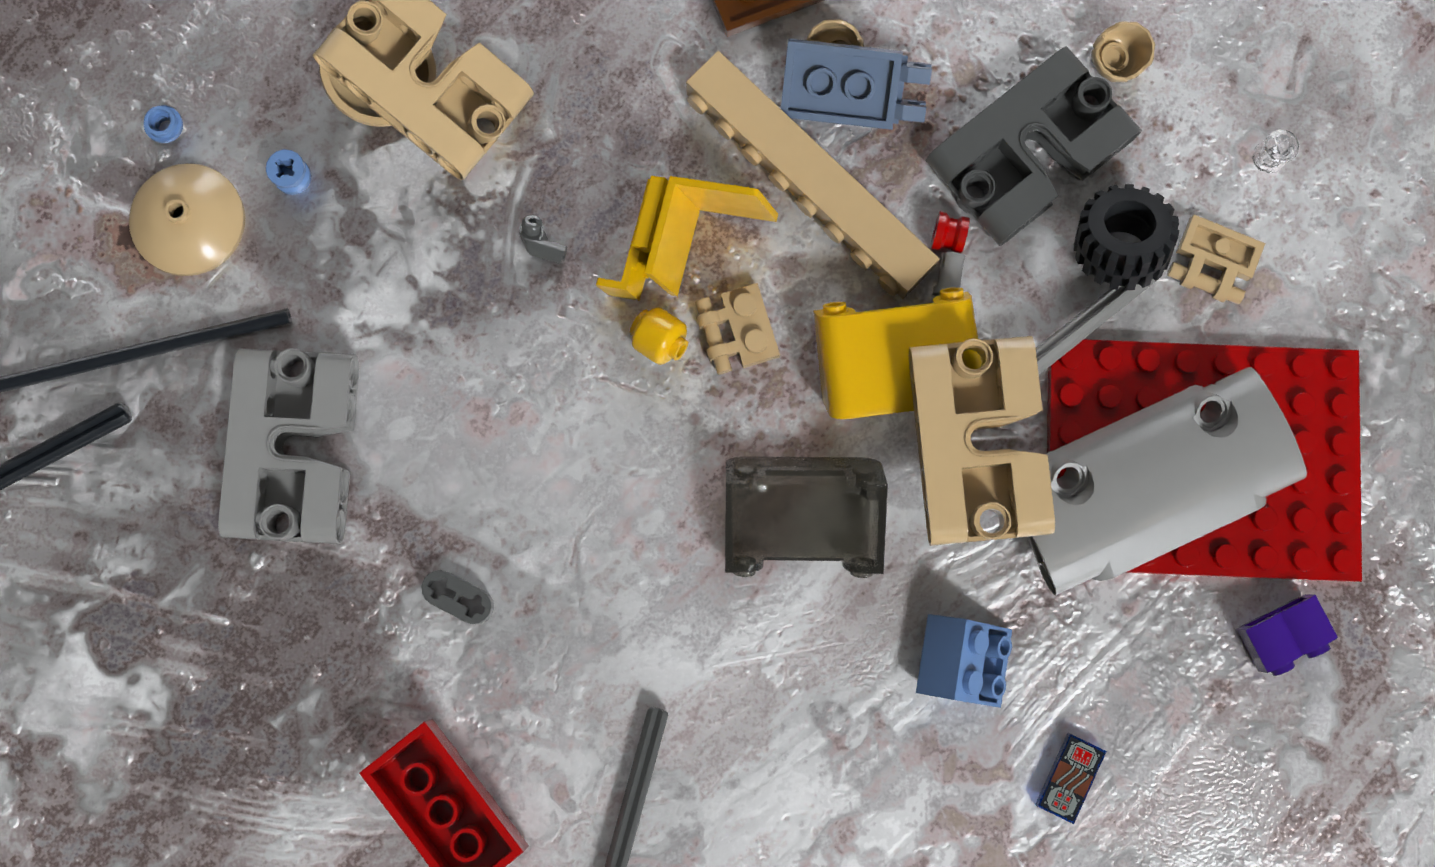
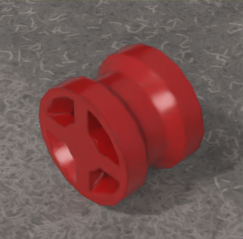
[930,211,970,254]

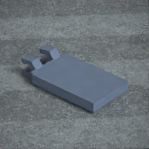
[781,38,932,130]

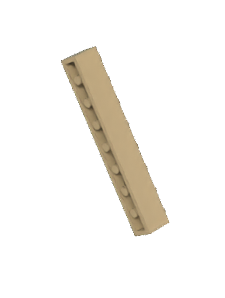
[686,50,939,299]

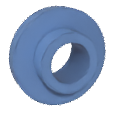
[144,105,183,144]

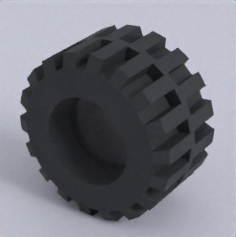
[1074,184,1180,291]

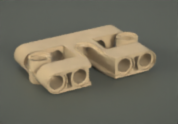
[313,0,534,180]
[909,336,1055,546]

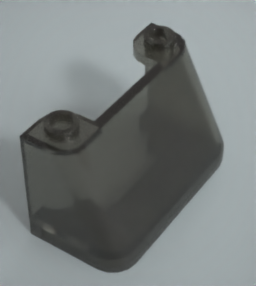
[725,456,888,578]

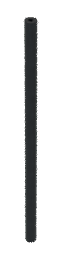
[0,308,292,393]

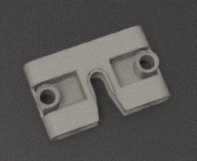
[218,348,359,544]

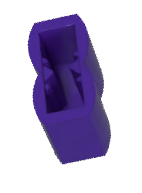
[1237,594,1338,676]

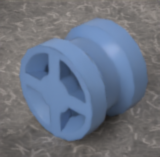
[266,149,312,195]

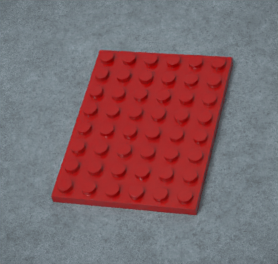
[1047,339,1362,582]

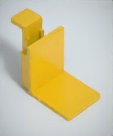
[596,176,778,301]

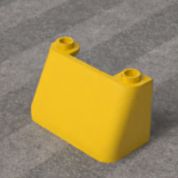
[813,287,982,419]

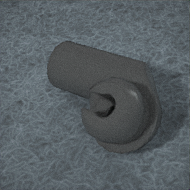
[519,215,567,264]

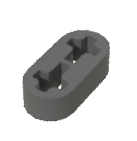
[421,570,494,624]

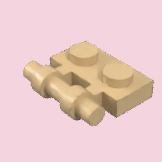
[1167,215,1266,305]
[695,283,780,375]

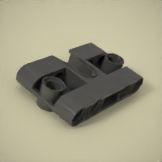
[926,46,1142,246]

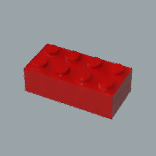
[359,719,529,867]

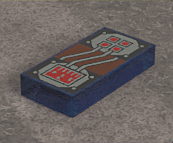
[1035,733,1107,824]

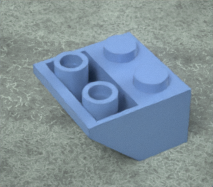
[916,614,1012,708]

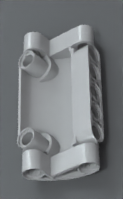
[1028,367,1307,596]

